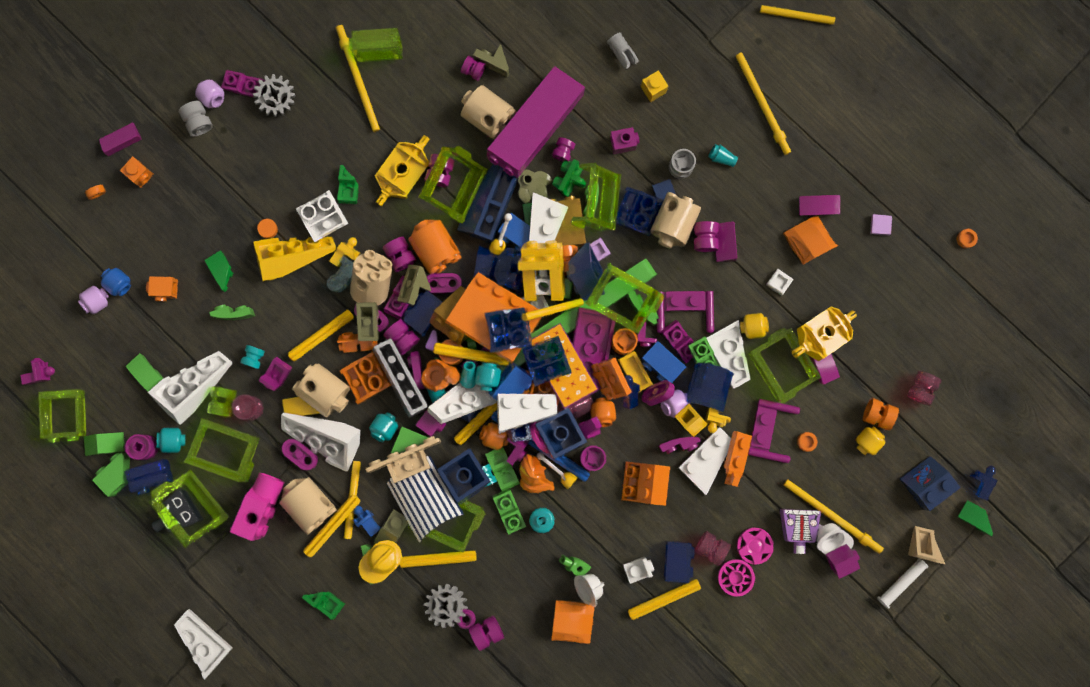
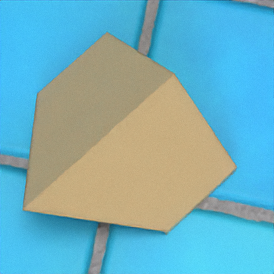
[908,526,946,565]

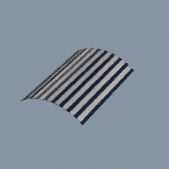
[387,456,463,543]

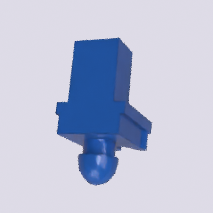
[353,506,381,537]

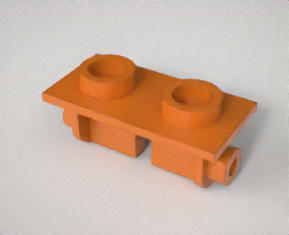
[337,332,378,353]

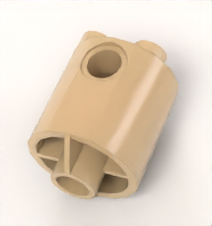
[461,85,517,139]
[650,192,701,249]
[350,250,392,306]
[292,363,350,417]
[279,477,337,535]

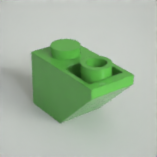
[93,453,130,497]

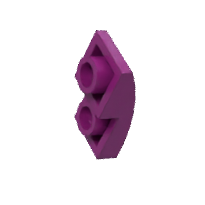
[221,70,265,98]
[800,195,840,215]
[384,275,409,320]
[661,320,694,363]
[808,354,840,385]
[658,437,701,454]

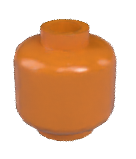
[590,398,616,427]
[479,422,509,450]

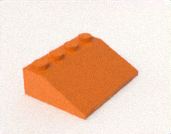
[445,272,542,363]

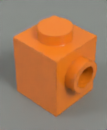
[120,156,153,187]
[146,277,178,302]

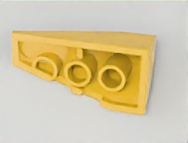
[253,237,336,281]

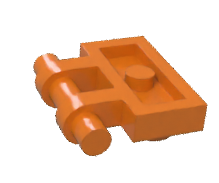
[591,357,631,400]

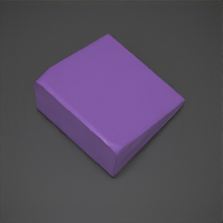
[425,330,439,352]

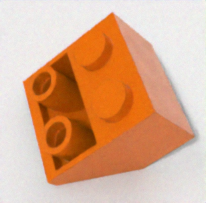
[621,462,670,506]

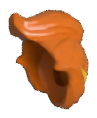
[421,359,460,392]
[519,454,554,493]

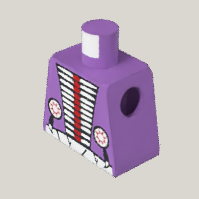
[780,509,821,554]

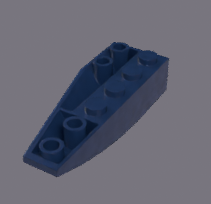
[457,164,518,244]

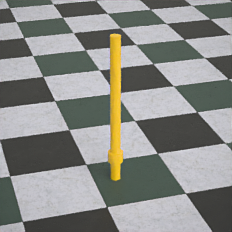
[336,25,380,132]
[735,53,791,155]
[783,479,884,554]

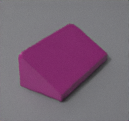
[99,122,142,156]
[715,221,737,262]

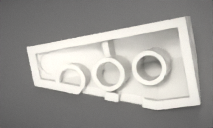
[148,351,232,425]
[281,413,360,472]

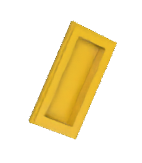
[618,351,653,393]

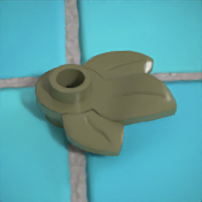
[518,170,552,204]

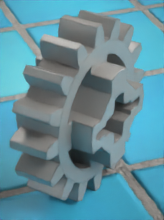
[253,74,295,117]
[424,584,468,628]

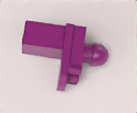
[21,358,55,385]
[578,417,603,440]

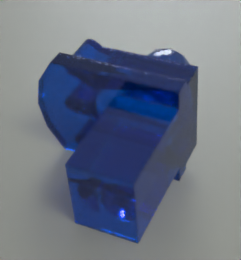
[623,375,640,409]
[970,466,998,501]

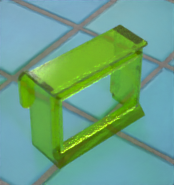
[419,146,487,223]
[571,163,621,231]
[585,262,664,334]
[748,328,822,404]
[184,418,260,482]
[149,470,228,548]
[407,500,485,553]

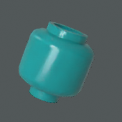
[475,362,501,391]
[369,412,398,442]
[157,428,185,453]
[529,507,555,533]

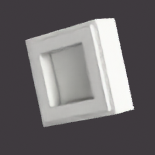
[766,269,793,296]

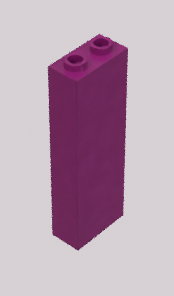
[487,66,585,178]

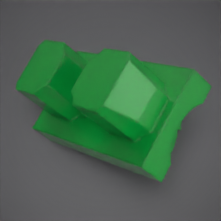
[552,159,586,197]

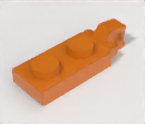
[724,431,752,487]

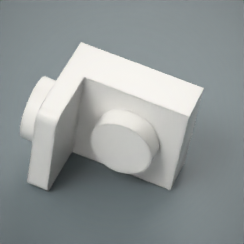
[623,556,655,584]

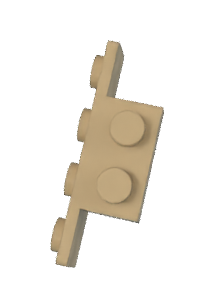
[366,436,441,483]

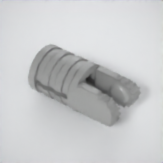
[607,32,638,69]

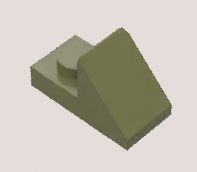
[473,44,509,77]
[397,265,431,305]
[356,302,379,341]
[374,509,408,544]

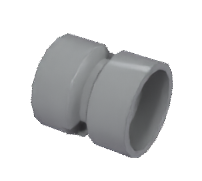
[179,101,213,136]
[669,149,696,179]

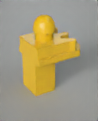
[330,237,360,267]
[705,398,731,433]

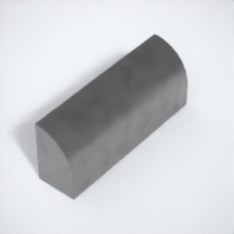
[372,338,428,418]

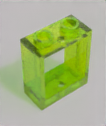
[349,28,403,62]
[39,389,86,442]

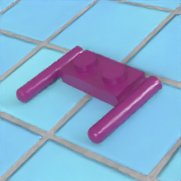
[656,291,714,334]
[748,399,800,463]

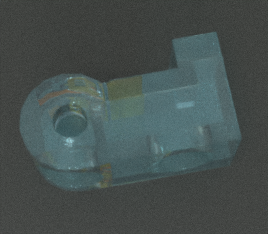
[327,255,353,293]

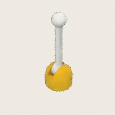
[489,213,512,255]
[537,452,578,489]

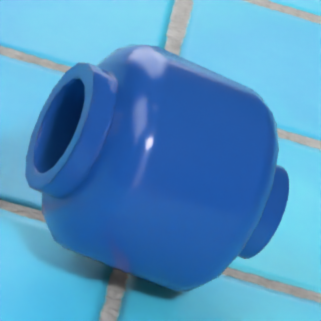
[101,268,131,296]

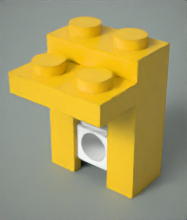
[518,240,566,301]

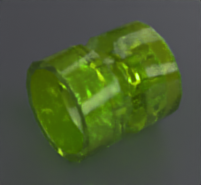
[206,386,237,417]

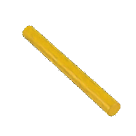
[760,5,835,25]
[522,298,584,321]
[344,461,361,539]

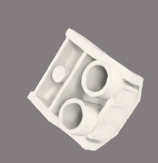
[296,190,348,242]

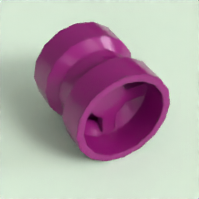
[461,56,486,81]
[551,137,576,162]

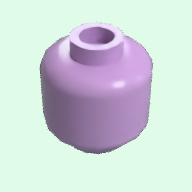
[195,80,224,108]
[78,286,109,314]
[661,390,691,418]

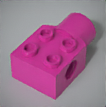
[230,472,285,541]

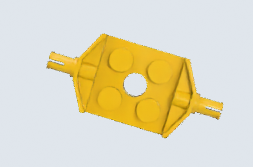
[375,135,430,206]
[792,307,857,361]

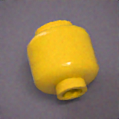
[740,313,769,339]
[856,427,885,455]

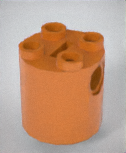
[408,220,462,275]

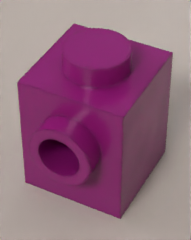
[610,127,639,154]
[416,409,446,437]
[826,544,860,579]

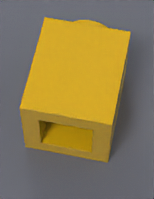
[641,70,668,102]
[675,404,708,437]

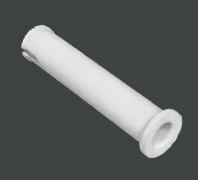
[877,558,928,609]

